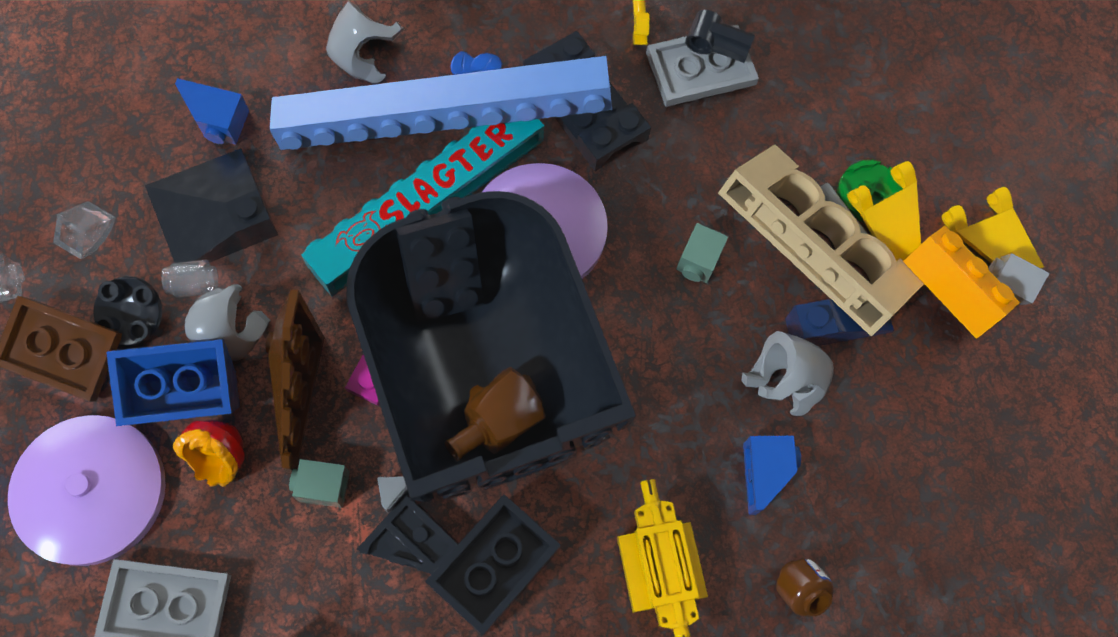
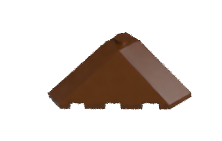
[266,289,325,474]

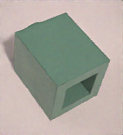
[676,223,728,283]
[289,459,350,508]

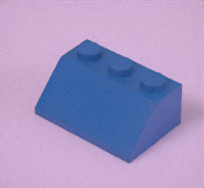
[106,339,240,426]

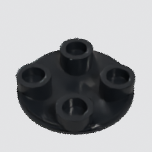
[93,276,162,347]

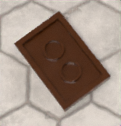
[0,296,123,401]

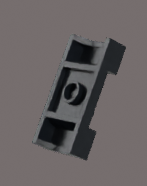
[523,31,652,171]

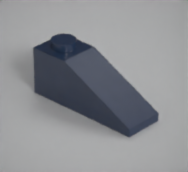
[785,299,894,346]

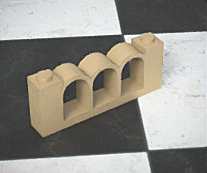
[718,145,924,337]

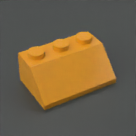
[903,225,1020,339]

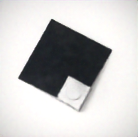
[145,148,278,274]

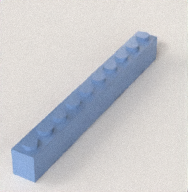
[270,56,612,150]

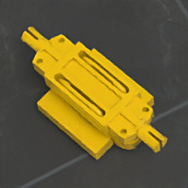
[617,479,708,637]

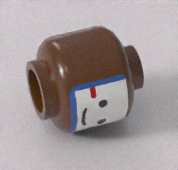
[776,559,834,617]

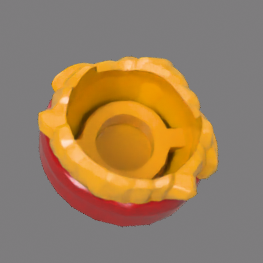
[173,420,244,487]

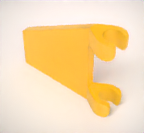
[847,161,921,262]
[942,187,1044,269]

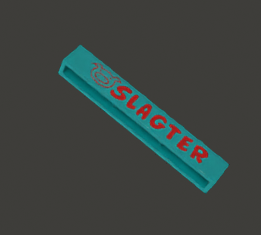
[301,119,544,297]

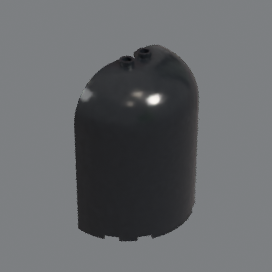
[346,191,636,502]

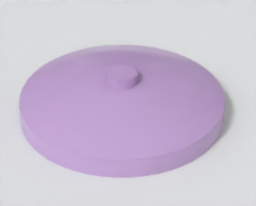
[482,163,607,279]
[8,415,166,566]

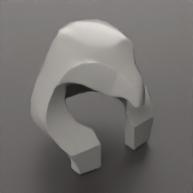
[326,0,404,84]
[184,284,271,361]
[741,331,834,416]

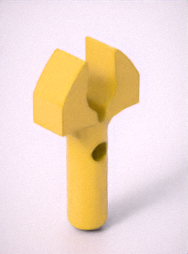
[633,0,649,45]

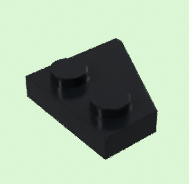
[357,495,459,574]

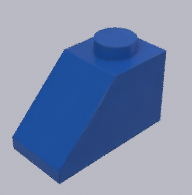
[175,78,249,145]
[743,436,801,515]

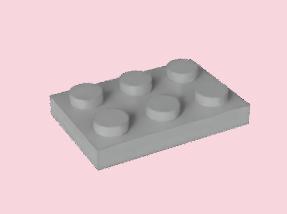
[646,25,759,107]
[94,559,231,637]

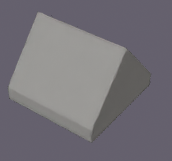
[377,477,409,513]

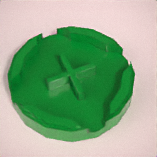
[837,160,903,223]

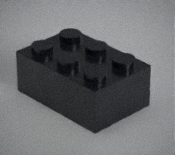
[425,494,561,637]

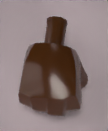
[444,367,546,461]

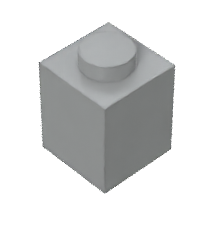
[989,253,1050,305]

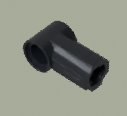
[685,10,755,63]

